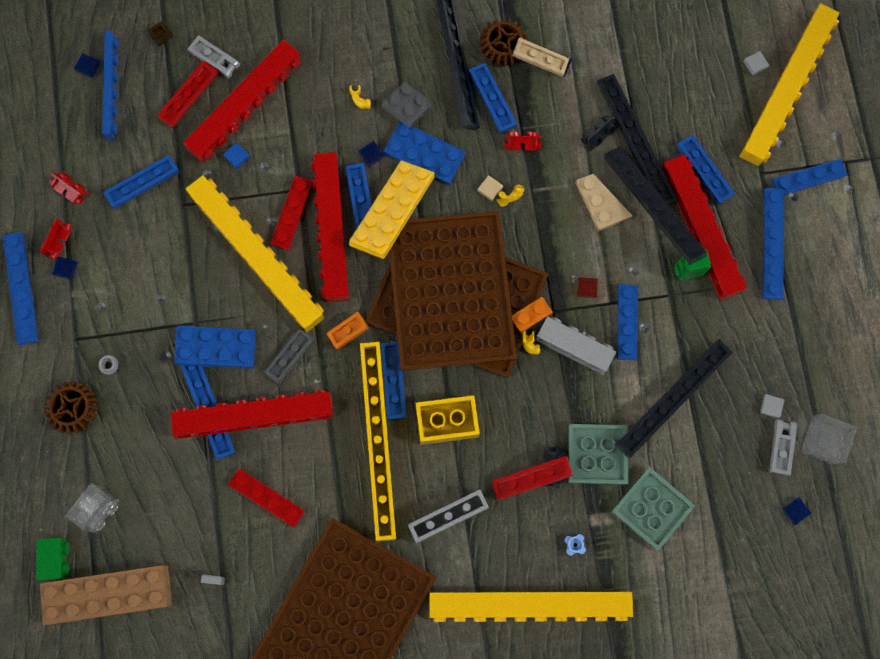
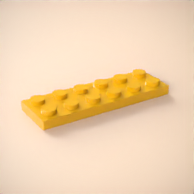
[349,160,435,259]

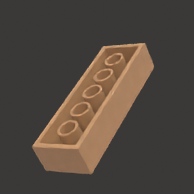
[40,565,172,625]

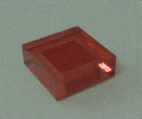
[577,277,598,298]

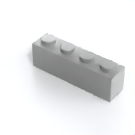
[535,316,616,375]
[408,490,489,544]

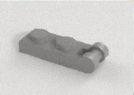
[188,35,240,79]
[769,419,797,476]

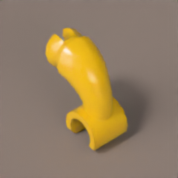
[350,85,371,110]
[496,185,524,206]
[523,330,540,355]

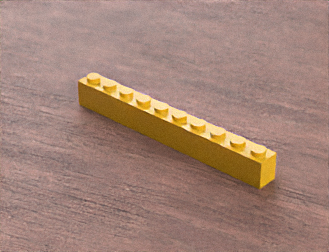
[739,3,839,167]
[185,175,324,333]
[360,342,396,542]
[429,592,633,622]

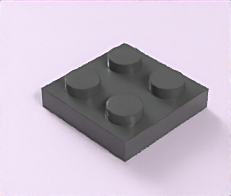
[381,82,433,128]

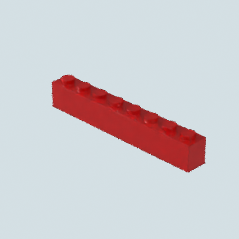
[183,39,301,164]
[311,152,349,303]
[662,155,746,301]
[170,390,333,440]

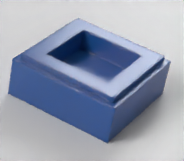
[223,143,250,169]

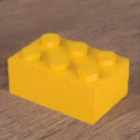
[416,396,480,445]

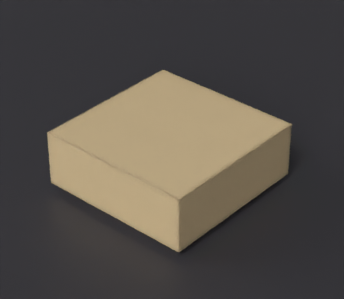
[477,175,503,202]

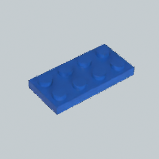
[383,121,466,185]
[174,326,255,369]

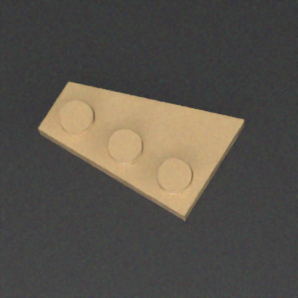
[575,174,633,231]

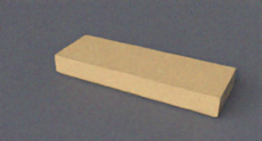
[512,38,569,77]

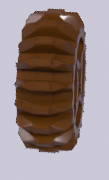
[479,18,528,67]
[43,381,98,434]

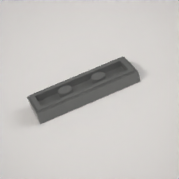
[263,327,315,385]

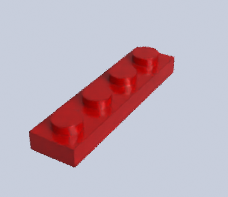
[157,61,219,128]
[271,176,313,251]
[492,456,573,501]
[228,469,305,528]

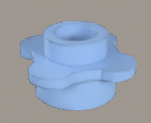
[564,534,586,556]

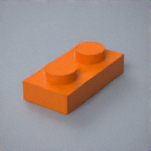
[512,297,553,334]
[326,311,369,350]

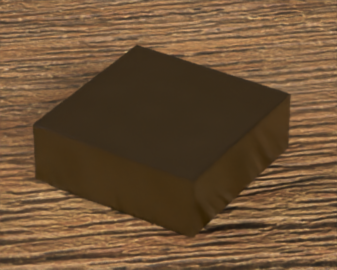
[147,21,174,46]

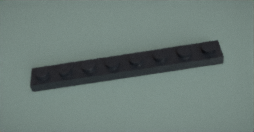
[436,0,480,131]
[597,74,678,206]
[604,147,707,265]
[615,339,733,459]

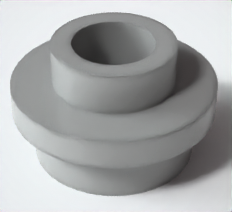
[98,355,118,375]

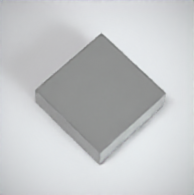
[743,51,769,76]
[760,394,784,419]
[201,574,225,585]

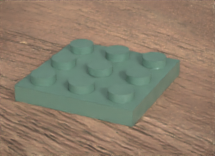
[568,424,628,485]
[611,467,695,551]

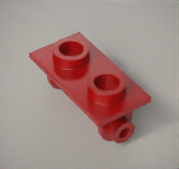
[504,132,542,151]
[49,172,90,205]
[40,218,72,260]

